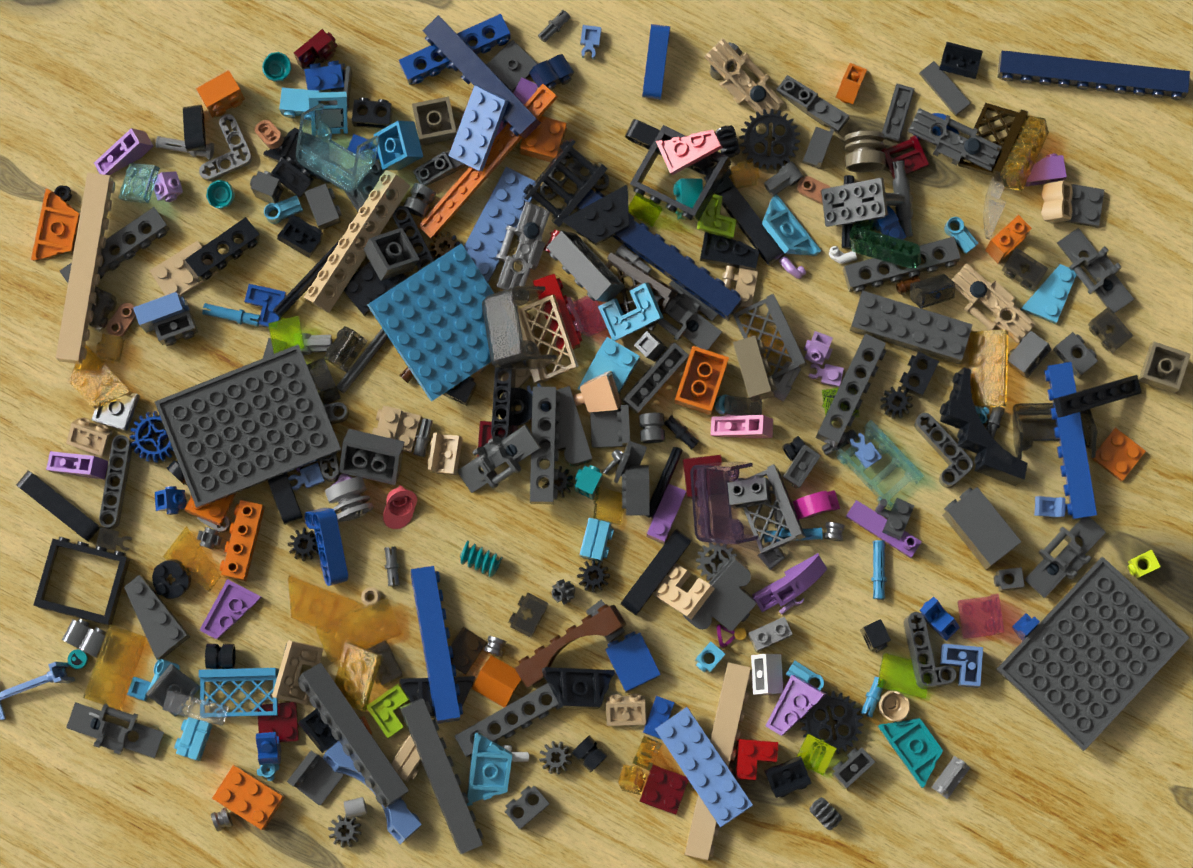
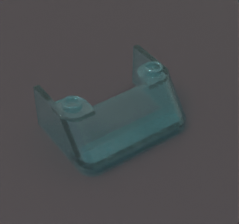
[296,103,379,192]

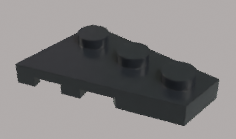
[700,232,759,271]

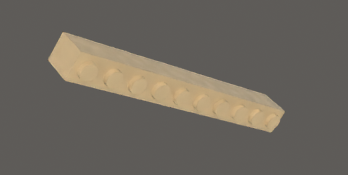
[56,173,115,364]
[685,662,752,860]

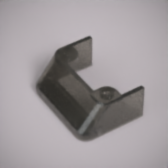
[482,286,557,369]
[1012,403,1098,459]

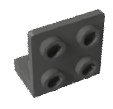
[339,159,388,212]
[590,405,630,448]
[287,750,344,805]

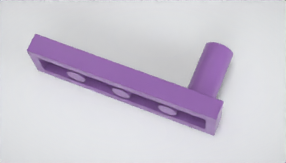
[846,500,922,558]

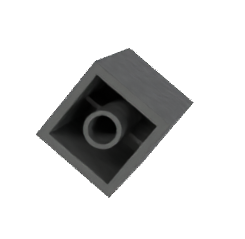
[942,487,1021,569]

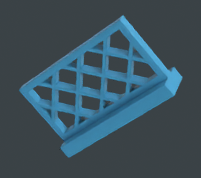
[199,668,280,717]

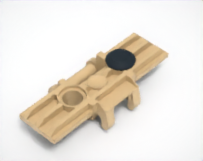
[704,38,784,115]
[949,263,1036,344]

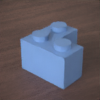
[940,644,983,688]

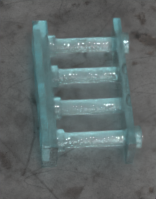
[836,420,924,509]

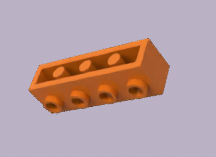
[220,500,265,582]

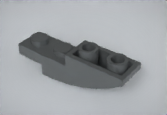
[776,75,850,133]
[413,150,467,186]

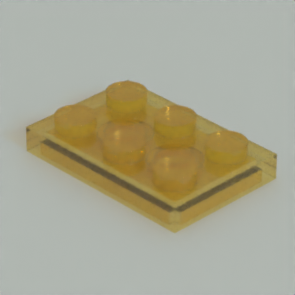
[335,642,381,711]

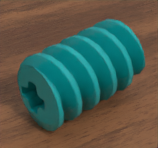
[460,540,503,577]

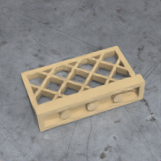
[511,295,579,383]

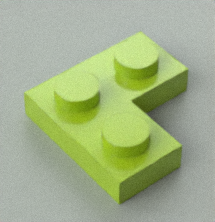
[697,194,736,239]
[366,684,409,739]

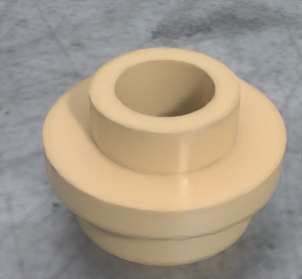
[361,587,381,607]

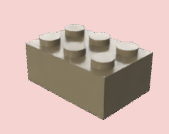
[733,336,777,402]

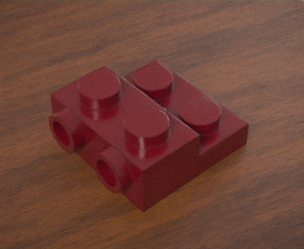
[294,29,338,69]

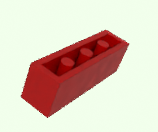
[533,274,582,355]

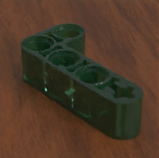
[849,220,921,268]

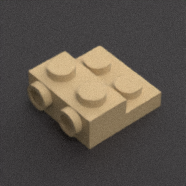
[372,405,421,453]

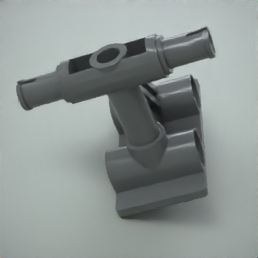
[821,161,914,237]

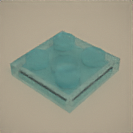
[118,163,160,203]

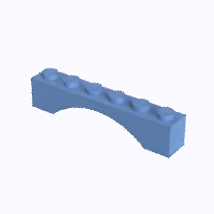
[322,741,422,845]

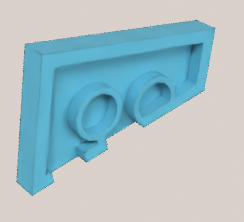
[1020,264,1077,324]

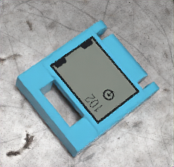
[308,92,348,135]

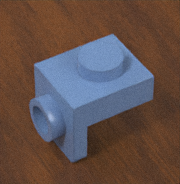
[1034,496,1066,518]

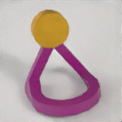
[717,624,747,649]

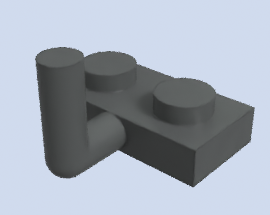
[875,498,914,540]

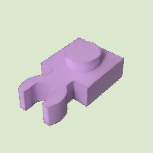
[808,364,844,387]

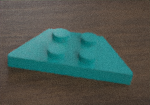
[877,718,943,788]

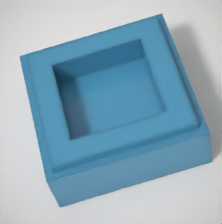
[127,676,151,701]

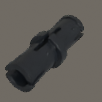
[664,415,700,450]

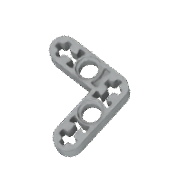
[199,114,252,181]

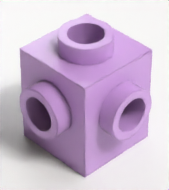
[151,171,183,202]
[804,331,833,365]

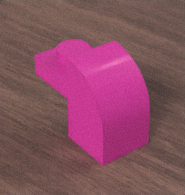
[793,490,840,520]

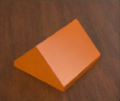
[472,655,522,708]

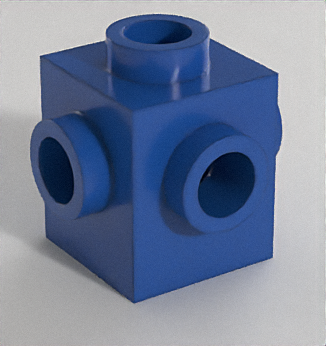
[155,486,186,515]

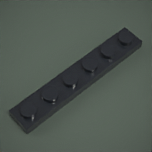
[1053,375,1142,418]

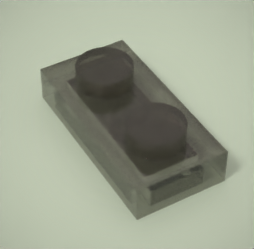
[724,395,762,416]

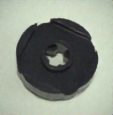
[152,559,191,599]

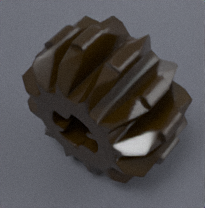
[429,232,461,261]

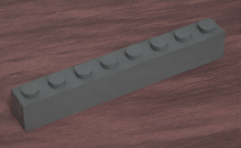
[298,663,409,809]
[400,698,484,854]

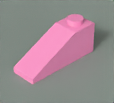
[711,415,773,438]

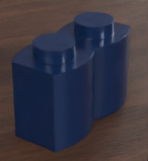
[529,54,574,90]

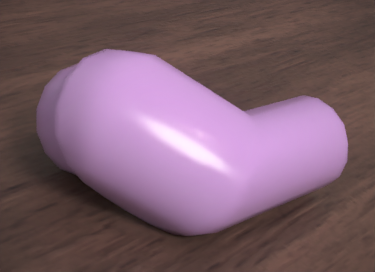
[779,256,806,279]

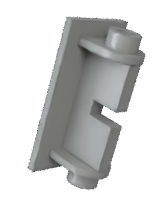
[932,756,970,799]

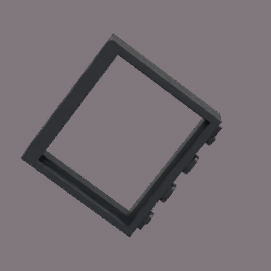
[630,125,732,221]
[33,536,130,626]

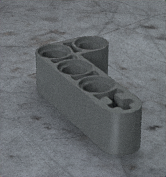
[319,402,349,482]
[914,413,973,488]
[904,612,956,689]

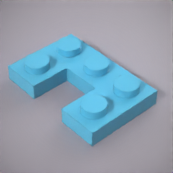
[598,283,663,341]

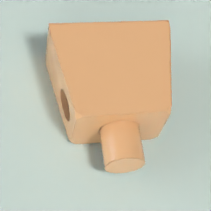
[574,371,623,412]

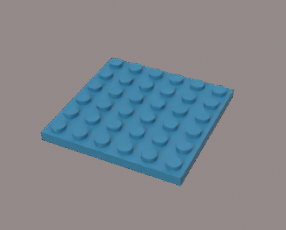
[367,243,521,402]

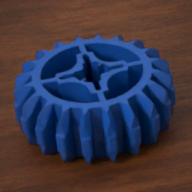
[129,411,174,463]

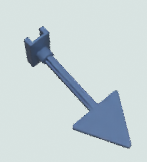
[0,662,75,720]

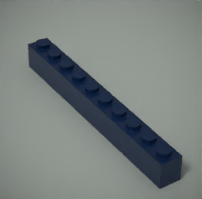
[997,50,1190,100]
[576,189,742,321]

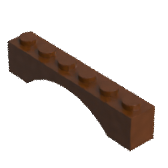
[515,604,627,688]

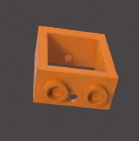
[985,215,1032,264]

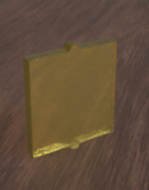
[593,487,625,525]

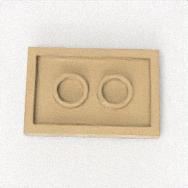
[149,240,218,297]

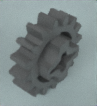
[696,541,737,581]

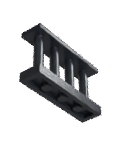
[523,138,608,227]

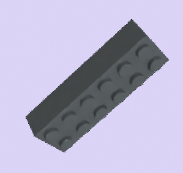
[850,290,973,364]

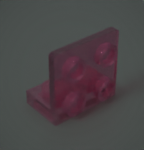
[566,295,607,337]
[957,594,1004,639]

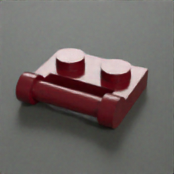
[880,135,929,179]

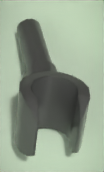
[603,450,623,474]

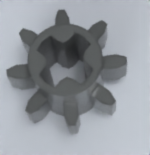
[197,527,222,550]
[552,579,575,605]

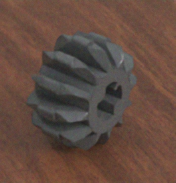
[539,741,572,774]
[809,797,842,830]
[328,815,362,848]

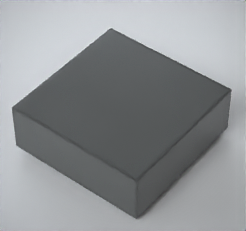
[758,548,785,570]

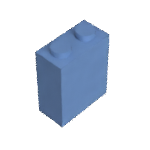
[133,292,190,333]

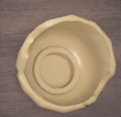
[879,690,910,721]

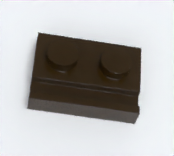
[450,627,487,675]

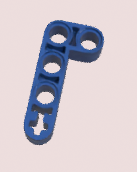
[642,24,671,100]
[304,508,348,586]

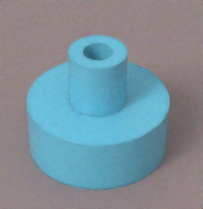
[715,395,735,415]

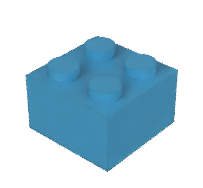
[374,121,423,171]

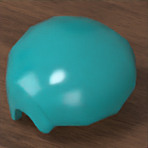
[262,52,291,82]
[206,180,235,209]

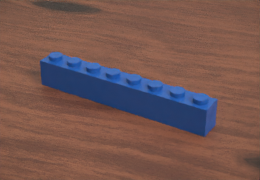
[1044,362,1097,519]
[410,566,463,724]

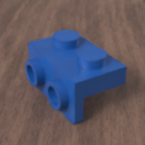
[304,60,345,91]

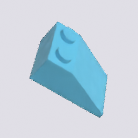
[578,337,640,394]

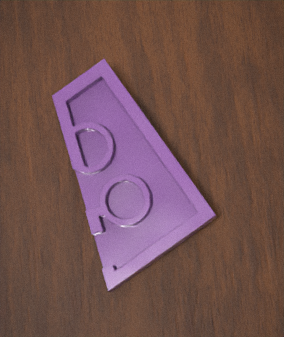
[200,579,262,640]
[765,675,826,736]

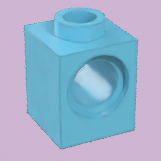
[695,641,725,673]

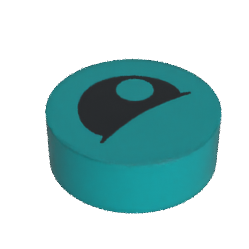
[68,649,88,669]

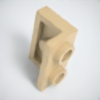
[428,433,463,475]

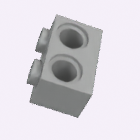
[748,617,792,652]

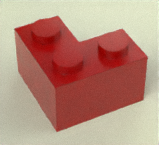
[735,739,778,781]

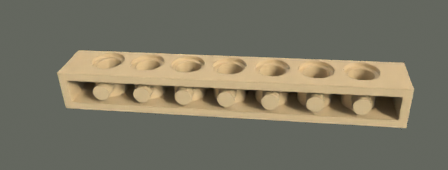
[304,170,411,313]

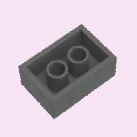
[339,429,405,485]

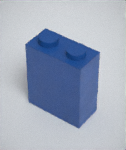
[605,631,661,693]

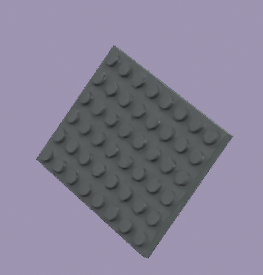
[155,345,342,509]
[996,556,1190,751]

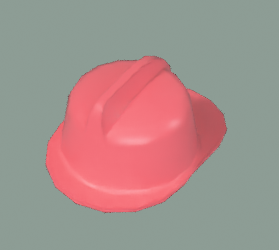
[383,485,417,529]

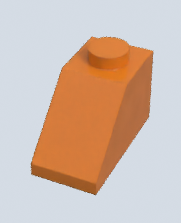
[836,63,867,104]

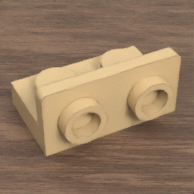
[66,418,113,457]
[606,694,646,726]

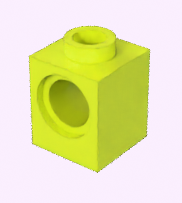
[1127,550,1161,579]

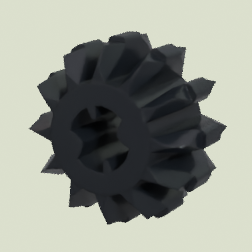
[716,125,740,158]
[880,386,913,419]
[542,466,574,498]
[288,528,319,562]
[577,560,610,593]

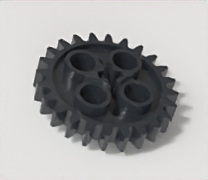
[739,108,800,170]
[800,691,864,754]

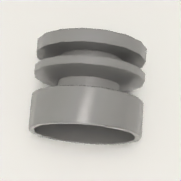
[325,477,374,522]

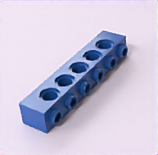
[399,14,511,85]

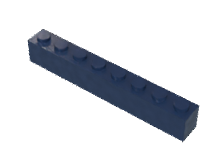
[422,15,541,139]

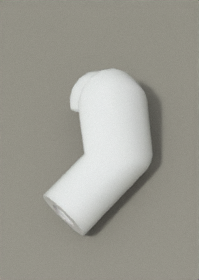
[829,246,857,264]
[502,745,529,762]

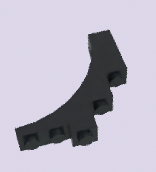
[940,367,1028,486]

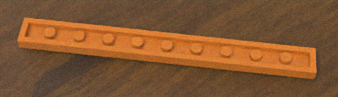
[418,84,558,239]

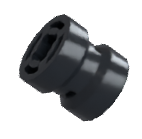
[782,436,805,462]

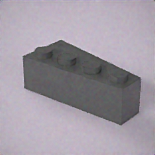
[124,575,190,660]

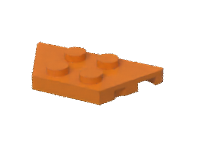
[31,189,80,261]

